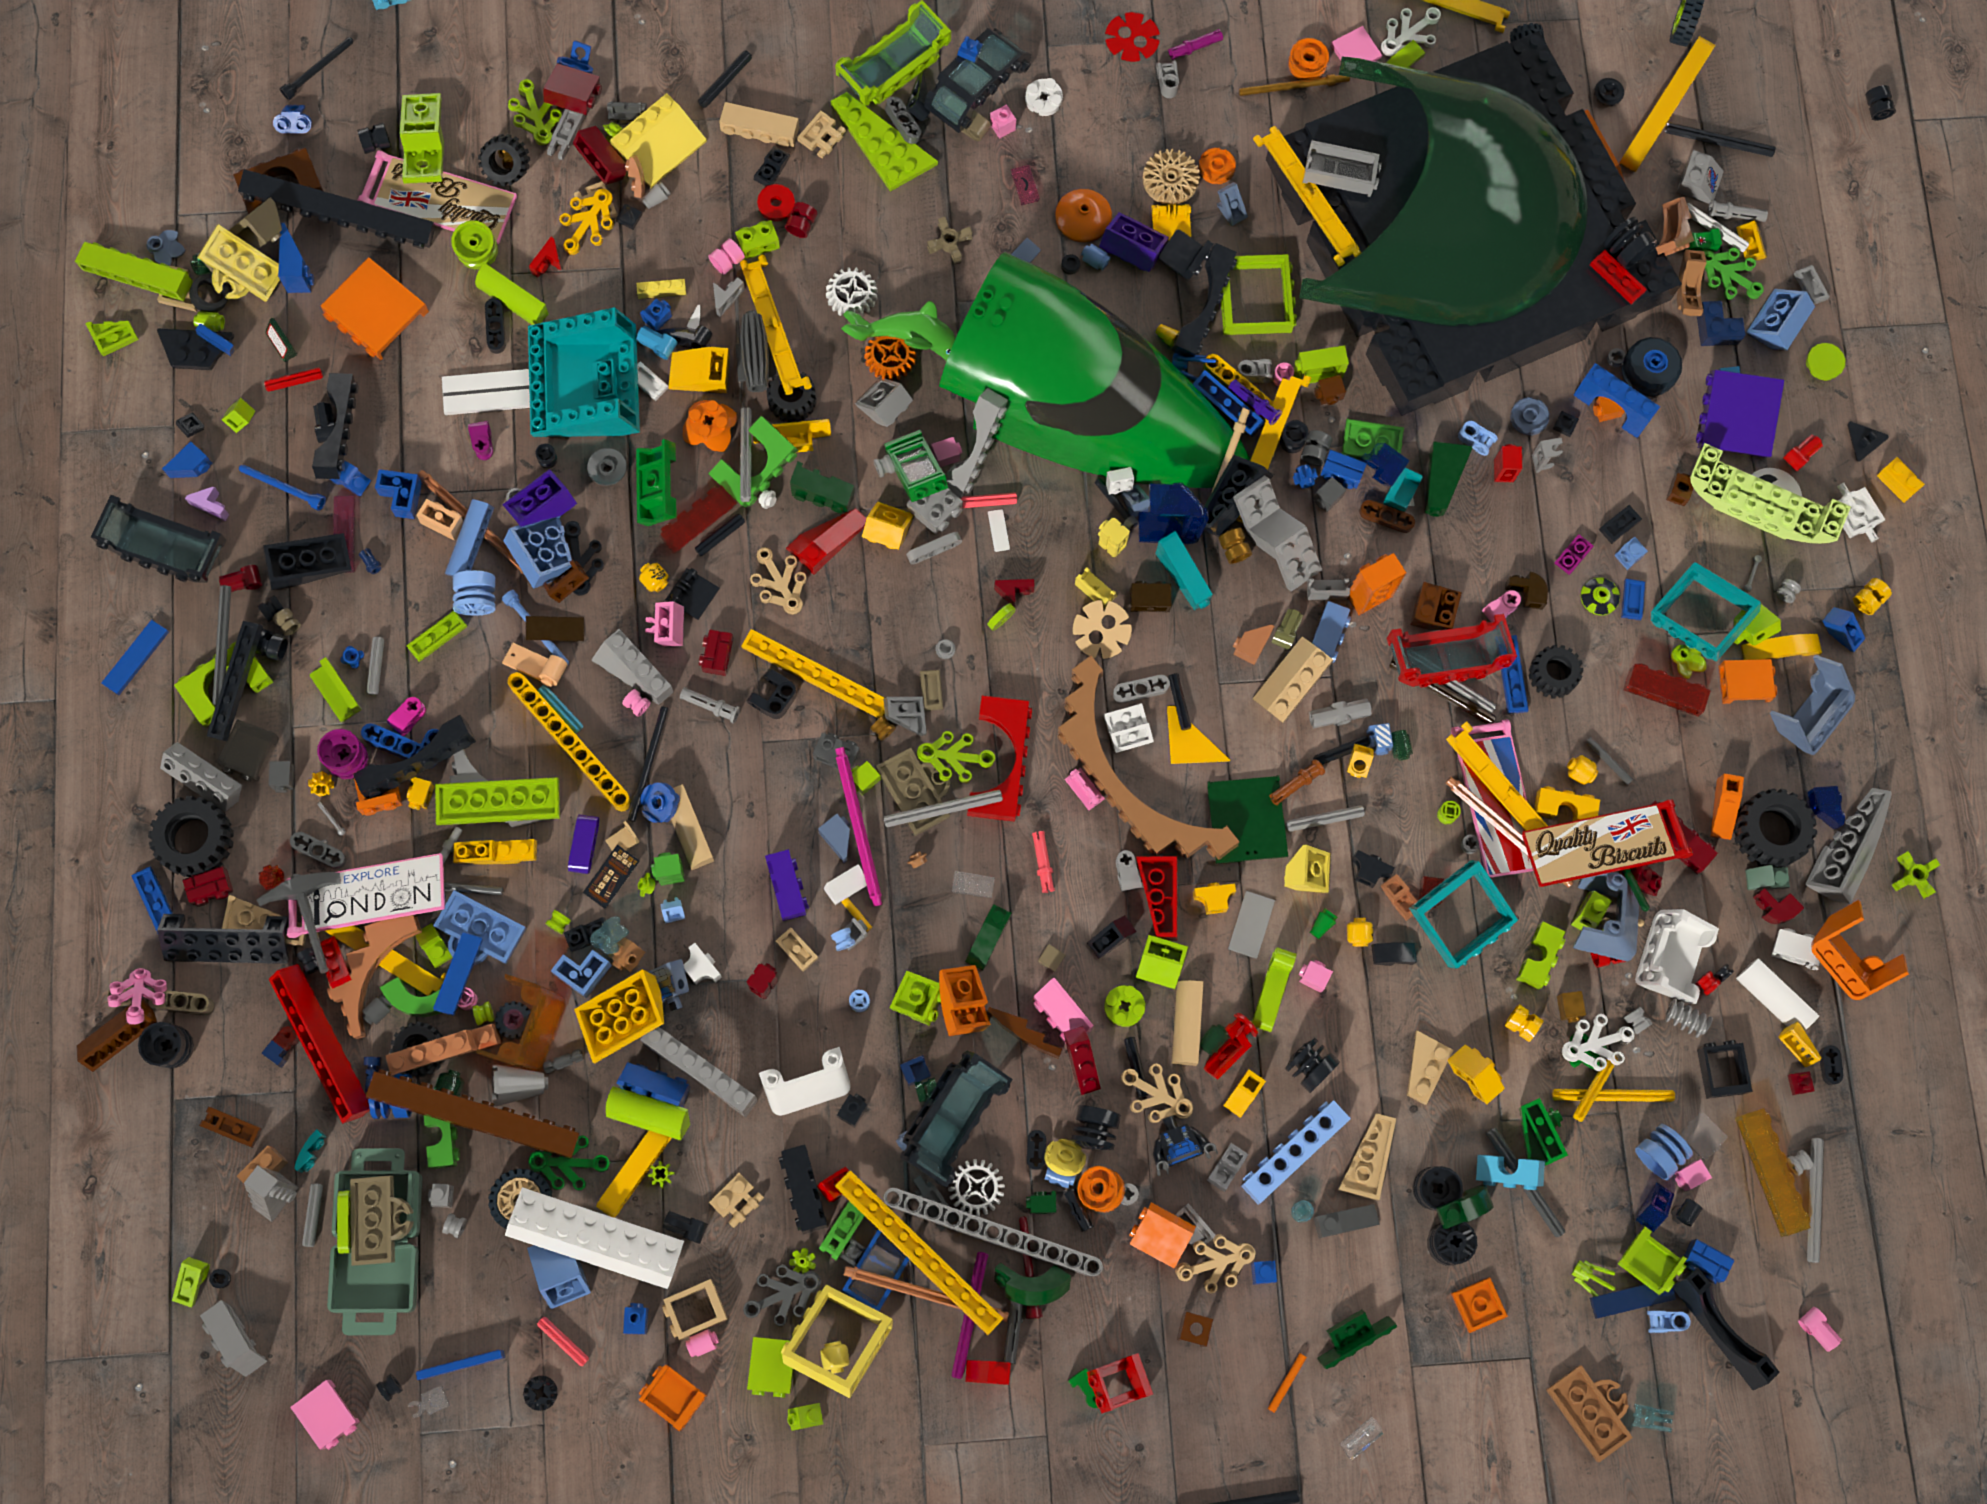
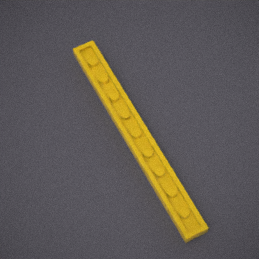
[835,1170,1004,1335]

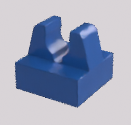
[957,36,983,62]

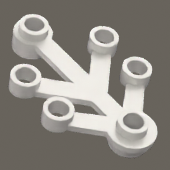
[1381,7,1441,56]
[1562,1014,1634,1071]

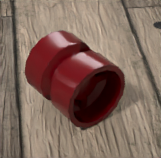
[785,202,818,238]

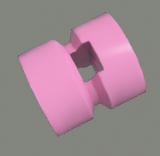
[708,239,745,275]

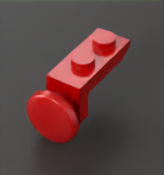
[1204,1013,1258,1080]

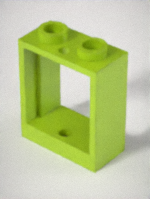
[1293,345,1349,384]

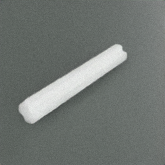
[1687,203,1749,252]

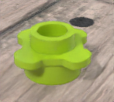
[638,873,655,897]

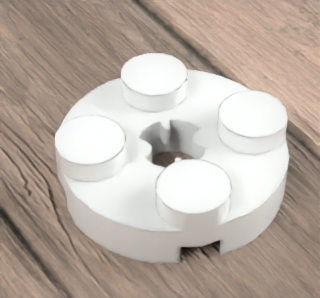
[1025,78,1063,116]

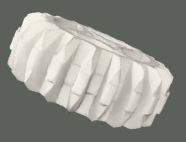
[826,267,878,317]
[948,1159,1005,1217]

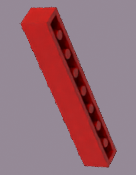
[269,964,370,1124]

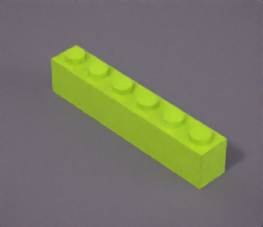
[74,242,193,301]

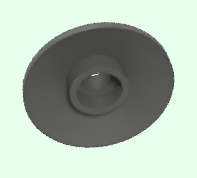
[587,448,627,486]

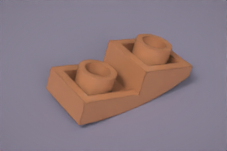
[626,155,645,198]

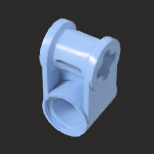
[1458,421,1498,456]
[1647,1311,1691,1333]

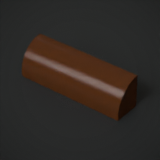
[77,998,157,1072]

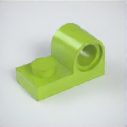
[172,1257,210,1308]

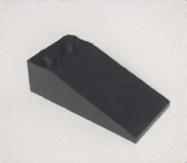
[263,533,352,590]

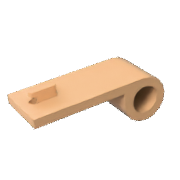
[502,643,568,687]

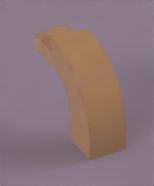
[1677,250,1707,316]

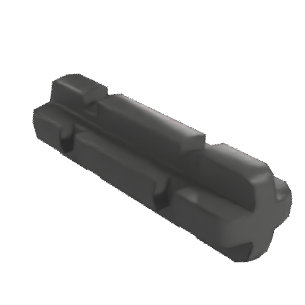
[543,1049,584,1074]

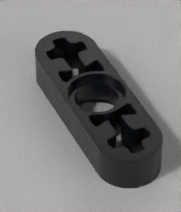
[485,298,506,354]

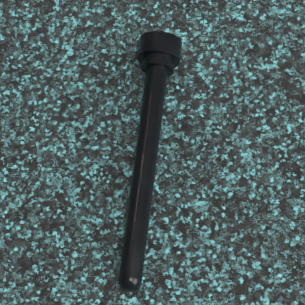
[279,37,353,101]

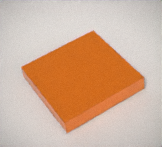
[1451,1277,1508,1333]

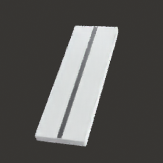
[442,369,530,415]

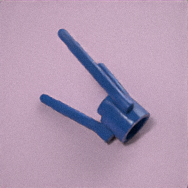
[1172,353,1216,381]

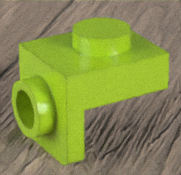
[787,1403,823,1431]

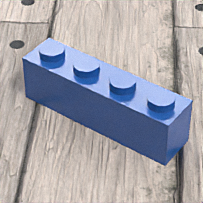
[1193,370,1265,437]

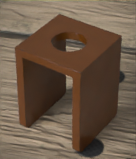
[1177,1312,1213,1347]

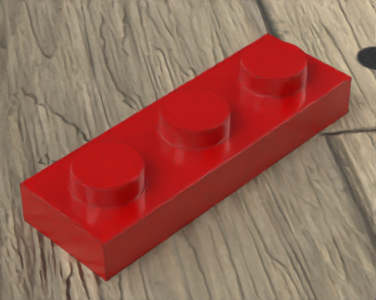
[1590,250,1647,305]
[320,936,352,989]

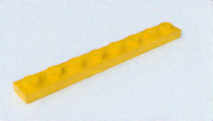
[741,629,885,719]

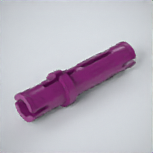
[1168,29,1223,60]

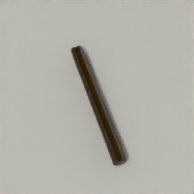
[1389,658,1496,724]

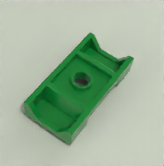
[636,439,677,526]

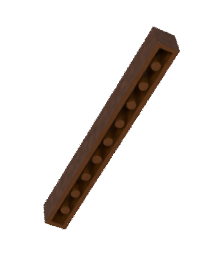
[366,1069,579,1159]

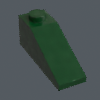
[965,904,1012,971]

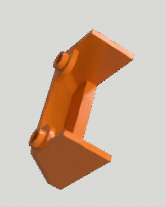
[1811,900,1909,1000]

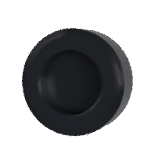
[1061,254,1080,275]

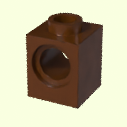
[1666,473,1693,506]

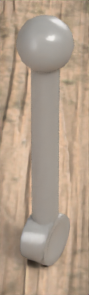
[1744,555,1762,592]
[317,801,346,835]

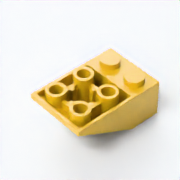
[668,347,730,393]

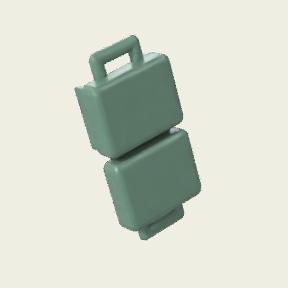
[327,1148,422,1336]

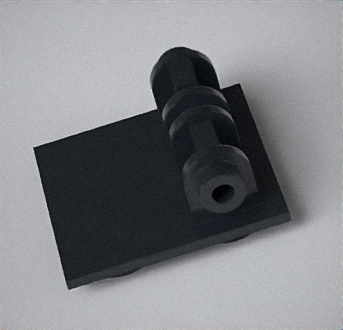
[665,568,720,620]

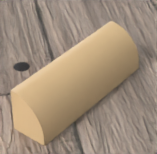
[671,784,714,870]
[1172,981,1203,1066]

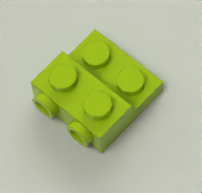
[889,971,941,1026]

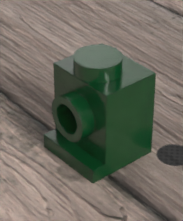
[1026,1191,1056,1214]

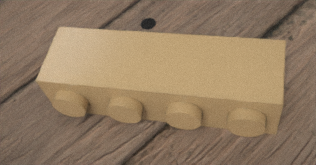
[719,102,799,147]

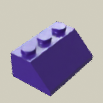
[1099,212,1169,272]

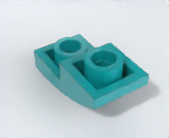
[294,1129,327,1173]

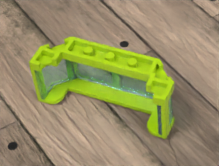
[835,0,951,106]

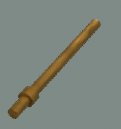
[1239,74,1350,96]

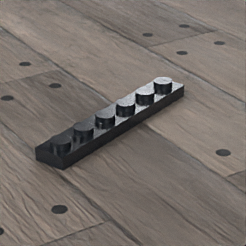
[207,621,264,742]

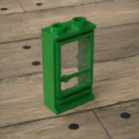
[884,430,948,502]

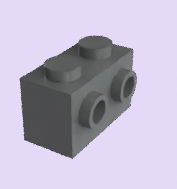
[813,732,860,770]

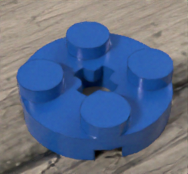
[640,782,680,823]

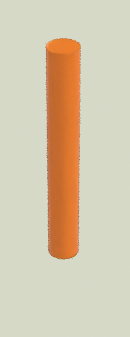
[1267,1353,1307,1413]

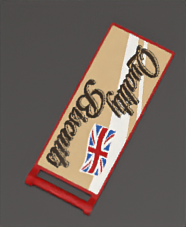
[1522,799,1693,887]

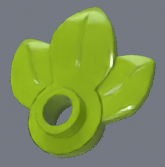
[1671,645,1707,679]

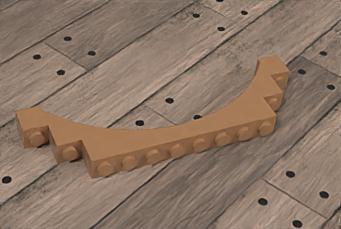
[1057,656,1239,860]

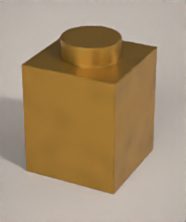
[1557,991,1586,1023]

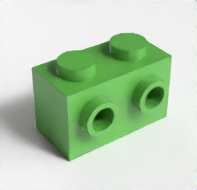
[651,853,685,886]

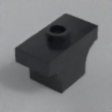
[1352,850,1395,888]

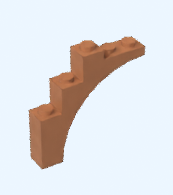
[327,914,422,1040]

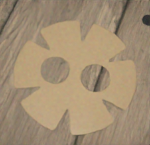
[1073,600,1132,659]

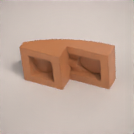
[1381,874,1417,921]

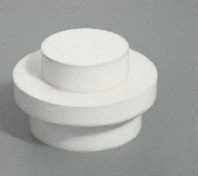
[759,490,777,509]

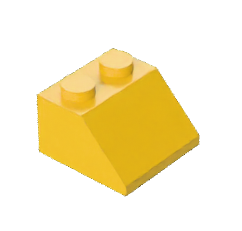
[862,501,914,550]

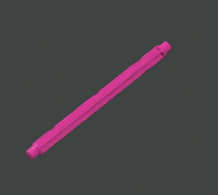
[835,747,882,907]

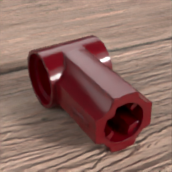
[219,565,262,592]

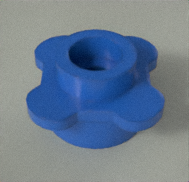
[340,646,364,669]

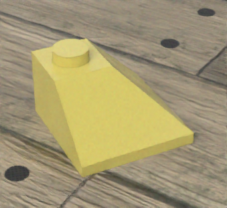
[1284,845,1330,893]

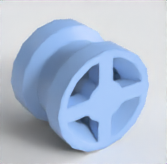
[831,928,856,951]
[849,990,870,1012]

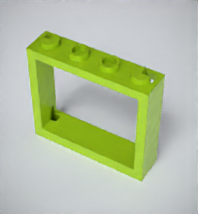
[1221,254,1297,335]

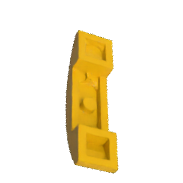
[1741,634,1822,660]

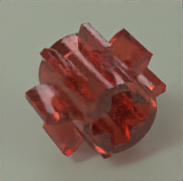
[258,864,285,890]

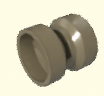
[273,608,301,636]

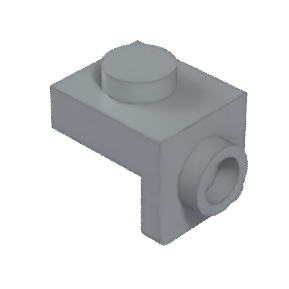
[843,918,868,951]

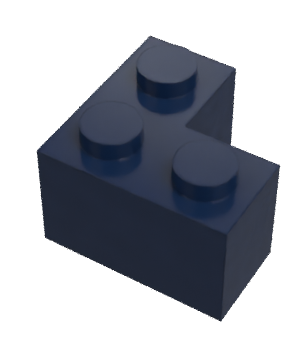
[1697,301,1745,346]

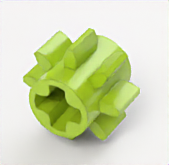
[648,1161,675,1188]

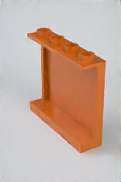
[321,257,429,360]

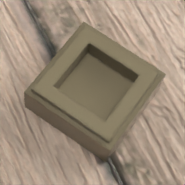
[1038,944,1066,973]

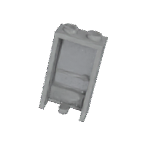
[1303,140,1382,197]

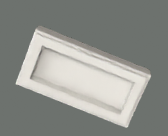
[638,362,669,401]

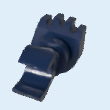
[364,1057,382,1092]

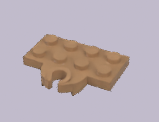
[1546,1365,1633,1462]

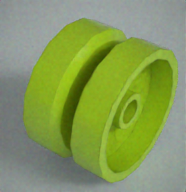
[451,221,498,270]

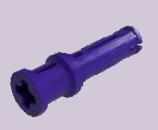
[1228,379,1282,425]

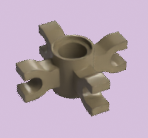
[927,217,972,264]

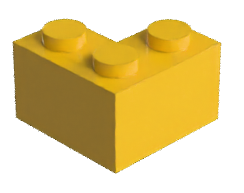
[1447,1045,1505,1104]

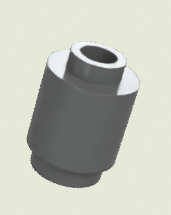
[362,994,393,1025]

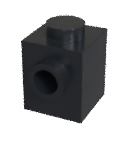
[837,1093,868,1128]

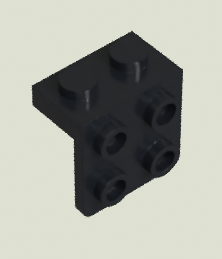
[1158,229,1214,280]

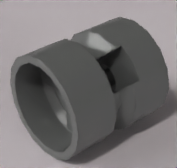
[1301,430,1333,466]

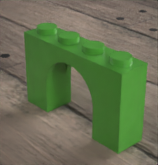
[708,416,799,507]

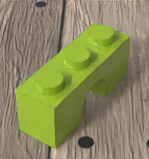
[1516,922,1566,990]

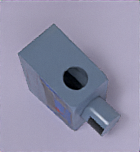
[648,959,689,1012]

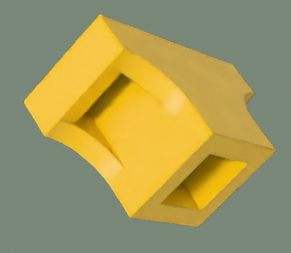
[1193,883,1236,915]

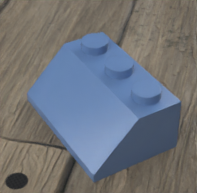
[1747,289,1815,350]

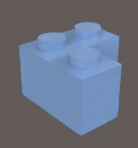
[551,950,612,999]

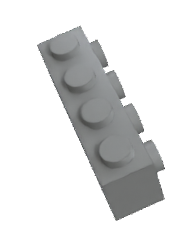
[160,742,242,812]

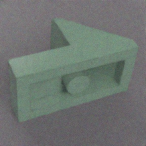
[1745,865,1790,890]

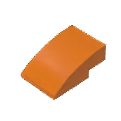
[939,965,991,1036]

